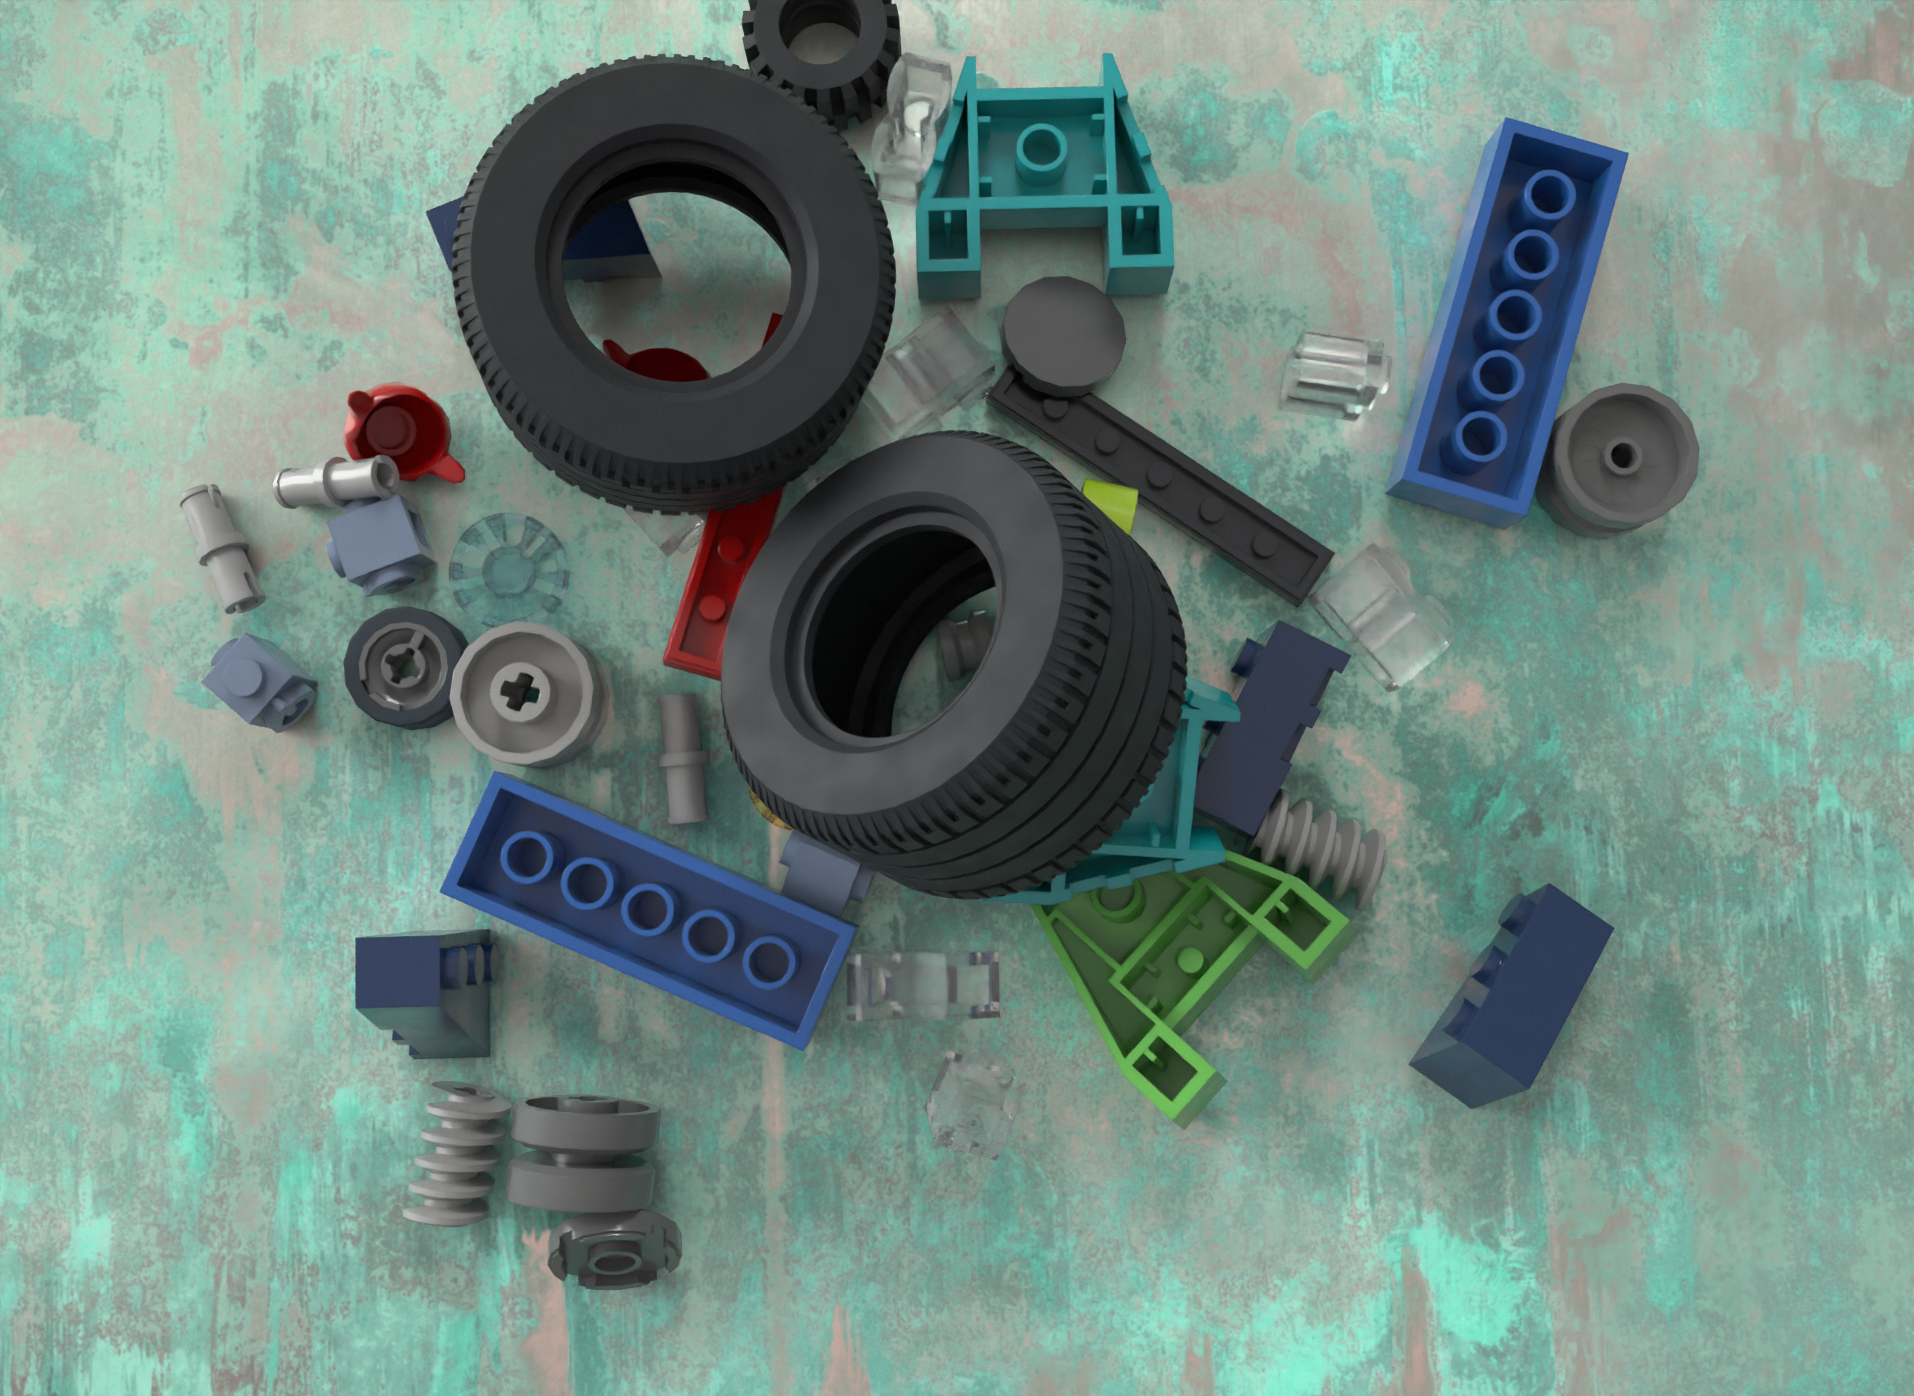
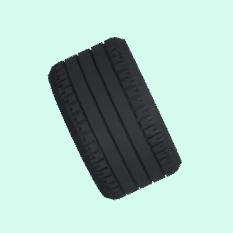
[452,54,896,516]
[721,430,1188,900]

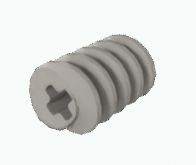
[1242,789,1388,911]
[402,1081,512,1227]

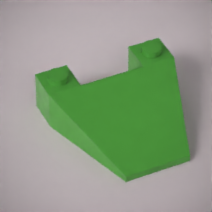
[1030,849,1356,1130]

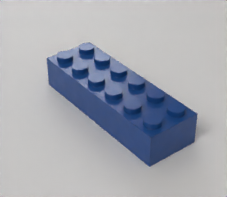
[1385,117,1629,530]
[439,771,860,1051]

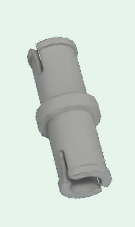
[273,455,399,509]
[178,484,266,614]
[657,693,710,824]

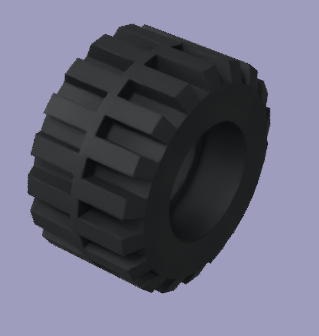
[741,0,902,131]

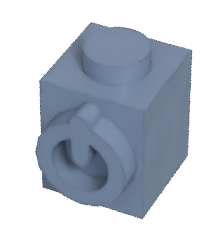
[326,494,437,597]
[201,633,318,733]
[779,829,877,918]

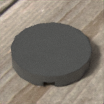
[999,276,1126,397]
[547,1209,682,1290]

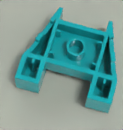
[915,53,1175,300]
[983,676,1241,905]

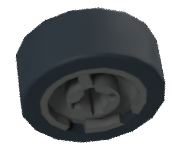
[343,606,469,730]

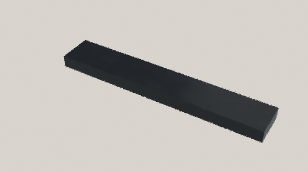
[986,363,1335,608]

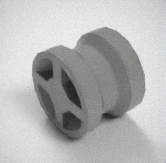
[936,609,992,682]

